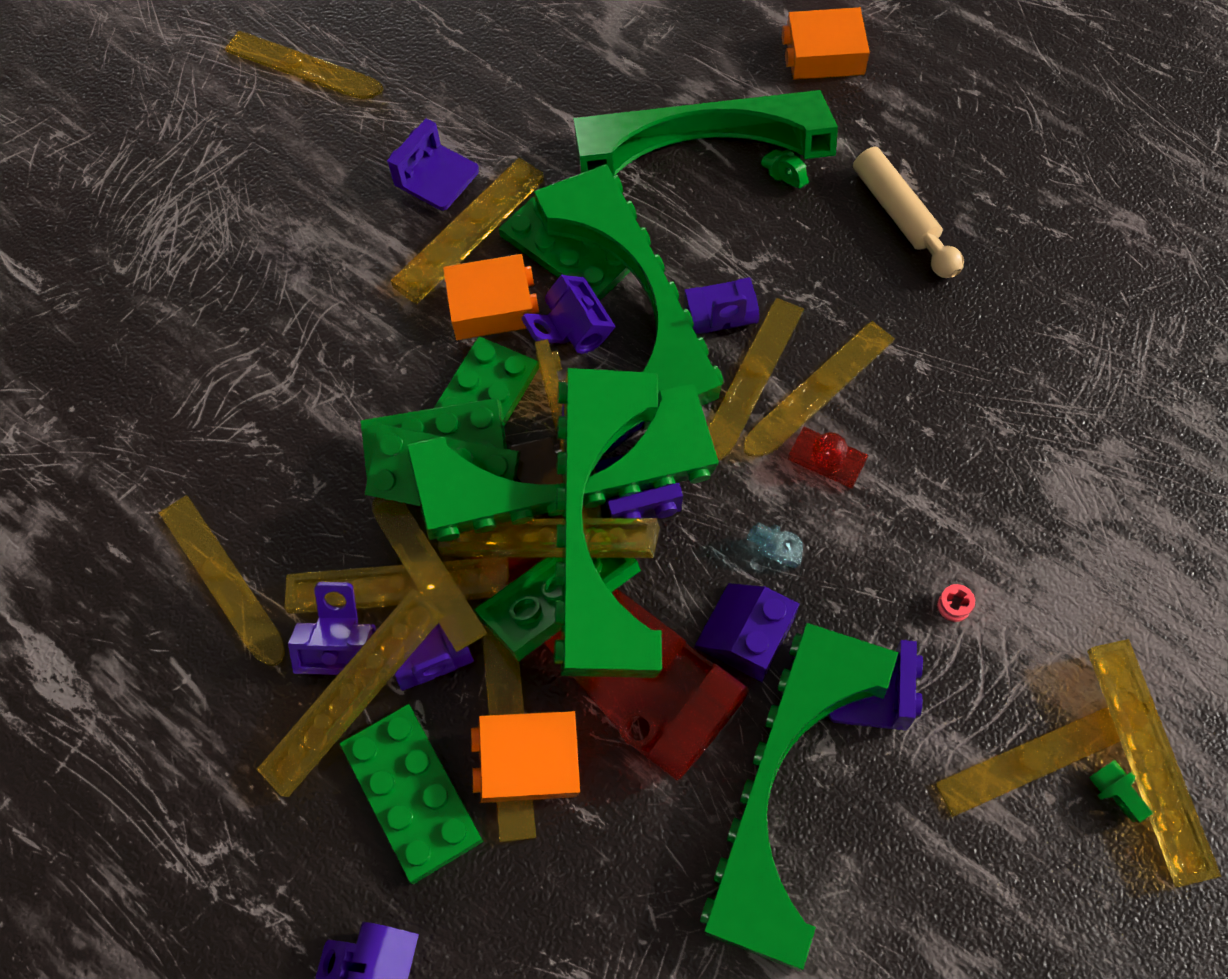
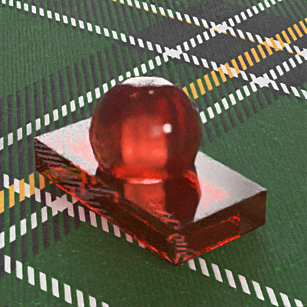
[788,427,869,489]

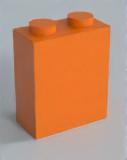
[782,7,870,80]
[443,254,539,340]
[471,711,580,803]

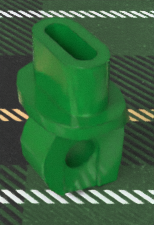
[761,149,809,189]
[1089,760,1153,823]

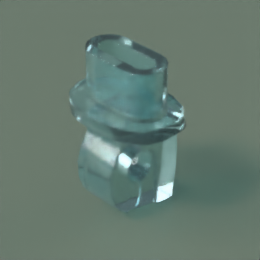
[747,522,803,568]

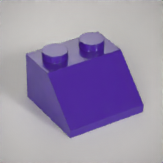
[694,583,800,682]

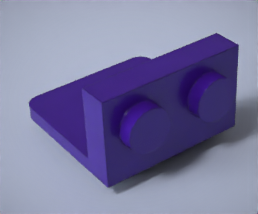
[387,118,479,211]
[595,455,683,529]
[829,640,923,731]

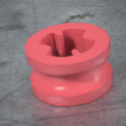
[937,584,975,622]

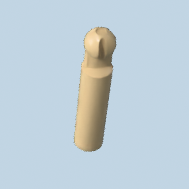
[853,147,964,278]

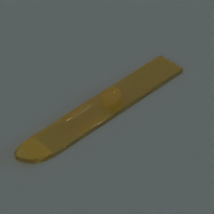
[225,31,383,99]
[708,298,804,461]
[744,321,895,457]
[159,495,285,666]
[372,497,487,652]
[483,626,536,842]
[935,700,1154,817]

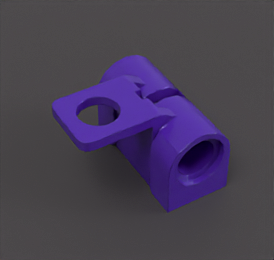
[521,275,616,354]
[684,277,759,335]
[288,582,377,675]
[383,615,474,691]
[315,922,419,979]

